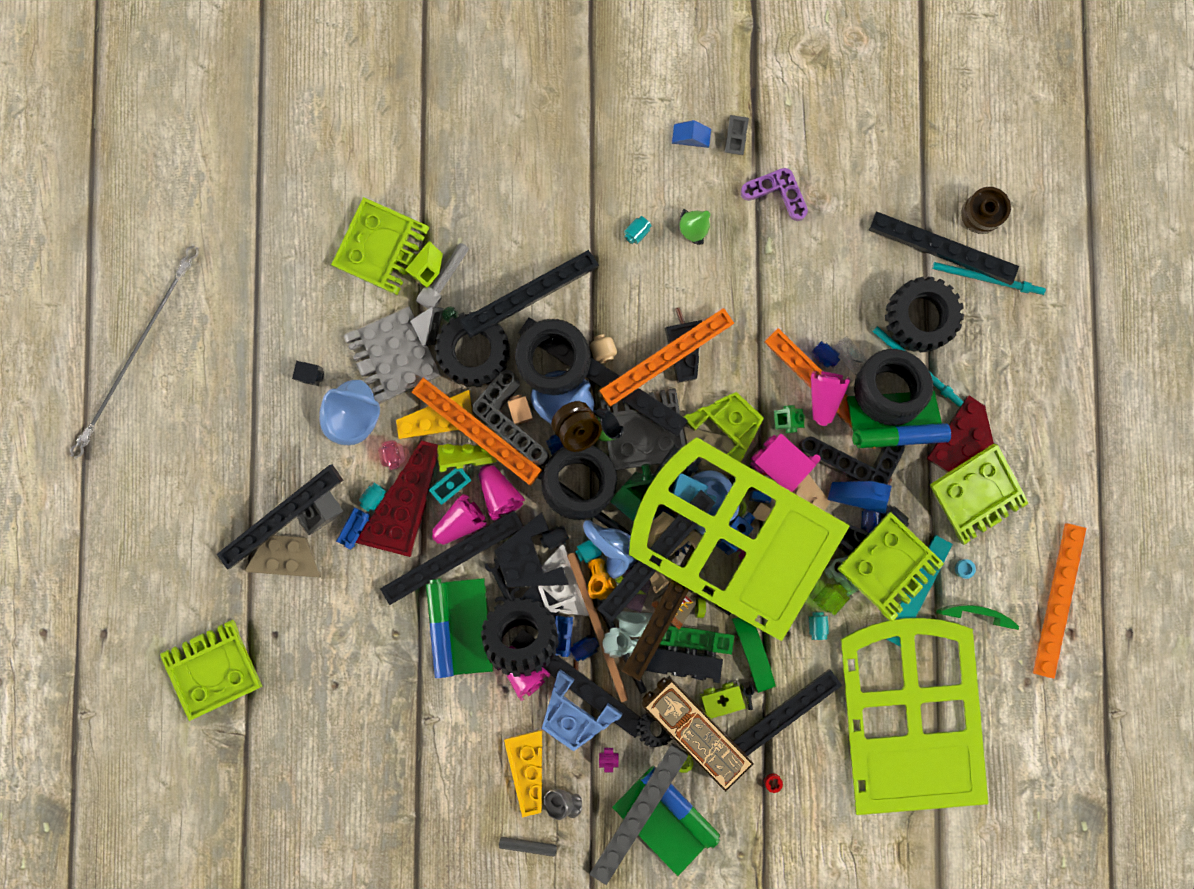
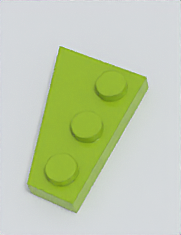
[438,444,497,472]

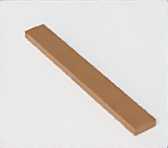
[567,552,628,703]

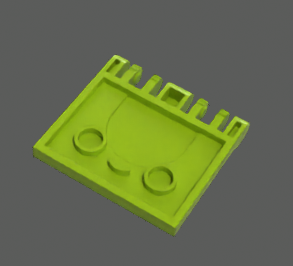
[331,197,429,295]
[930,444,1028,545]
[838,512,944,622]
[160,620,263,721]

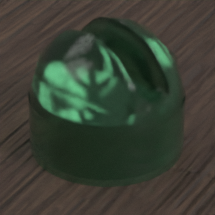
[442,306,458,322]

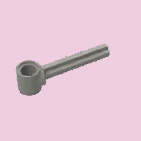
[416,243,469,309]

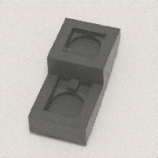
[725,115,749,155]

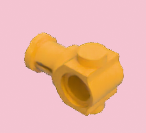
[588,559,617,600]

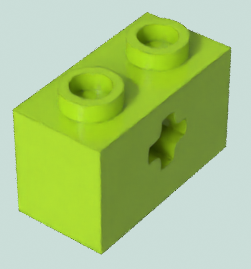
[700,682,746,719]

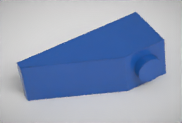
[828,481,892,513]

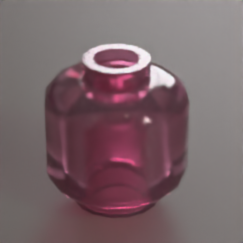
[378,440,405,470]

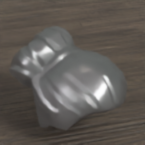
[544,789,582,820]

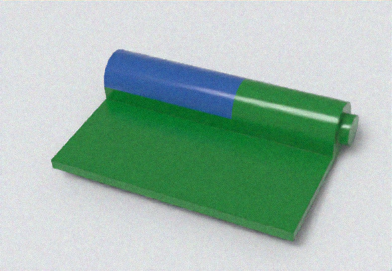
[846,391,951,449]
[426,578,494,678]
[612,766,720,876]

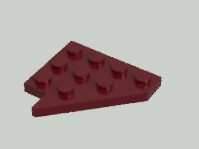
[927,395,994,473]

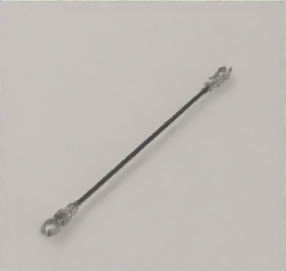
[70,244,199,459]

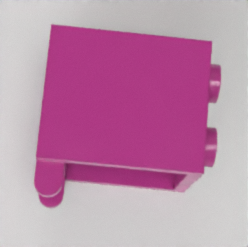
[749,434,821,492]

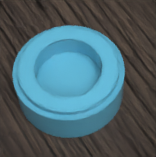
[955,559,976,579]

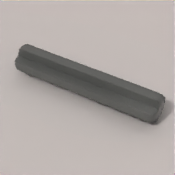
[499,837,557,857]

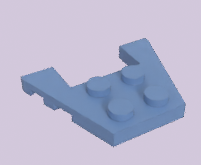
[542,669,623,751]

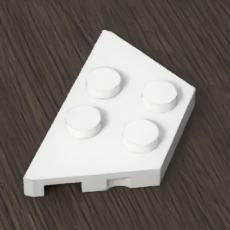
[538,545,589,616]

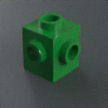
[774,405,805,433]

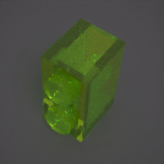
[813,583,850,616]

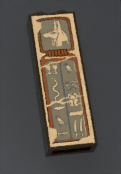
[641,675,754,792]

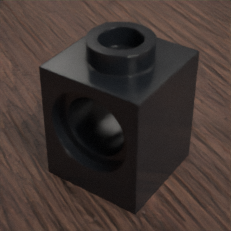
[292,360,324,386]

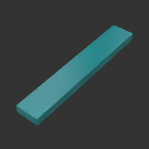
[886,535,953,647]

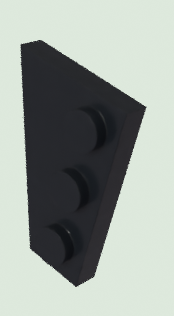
[665,320,702,383]

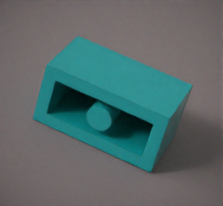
[429,468,471,505]

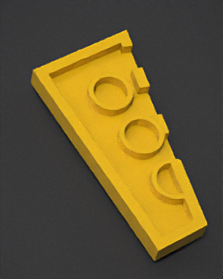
[396,390,473,439]
[504,729,542,818]

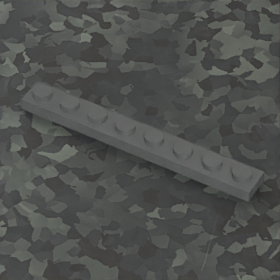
[590,743,689,885]

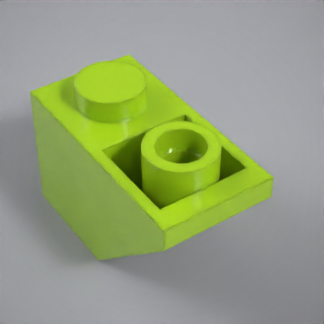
[405,241,443,288]

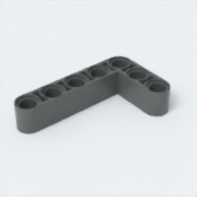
[473,370,549,466]

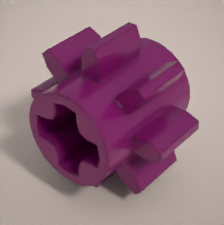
[599,748,619,773]

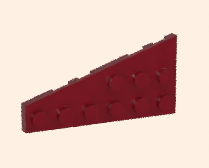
[355,440,438,557]

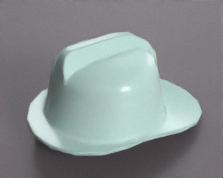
[616,611,653,637]

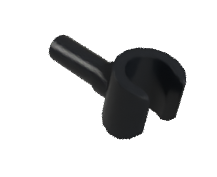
[740,682,755,710]

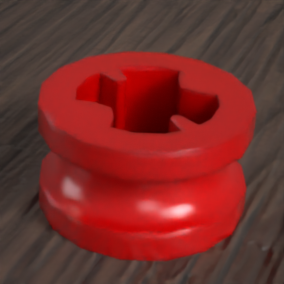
[764,773,783,793]

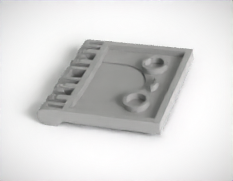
[344,306,441,404]

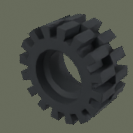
[637,712,672,748]

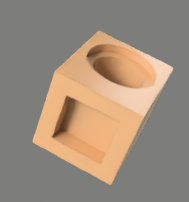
[507,395,533,425]

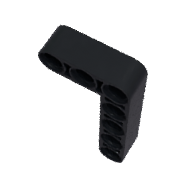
[799,436,905,485]

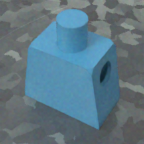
[668,473,717,510]

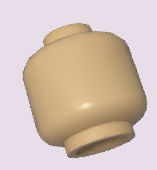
[590,334,617,364]

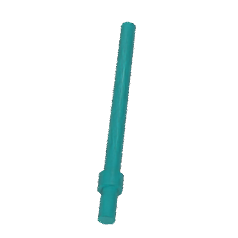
[932,262,1046,295]
[872,326,964,407]

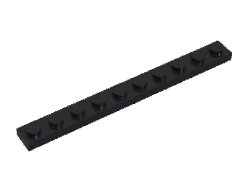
[518,317,688,437]

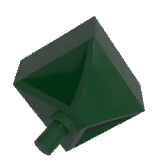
[610,464,655,522]

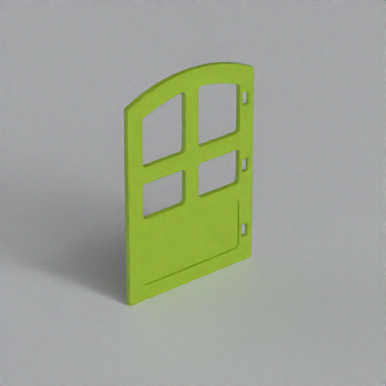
[628,437,850,641]
[841,618,989,815]

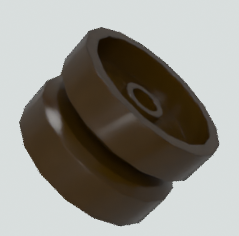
[961,187,1011,234]
[551,401,602,452]

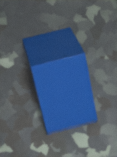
[672,120,711,148]

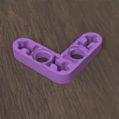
[740,168,808,221]

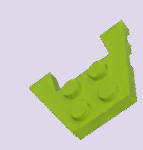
[684,392,764,462]

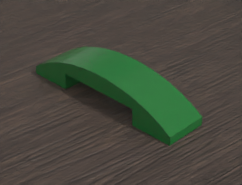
[936,604,1019,630]
[732,617,776,693]
[660,625,734,655]

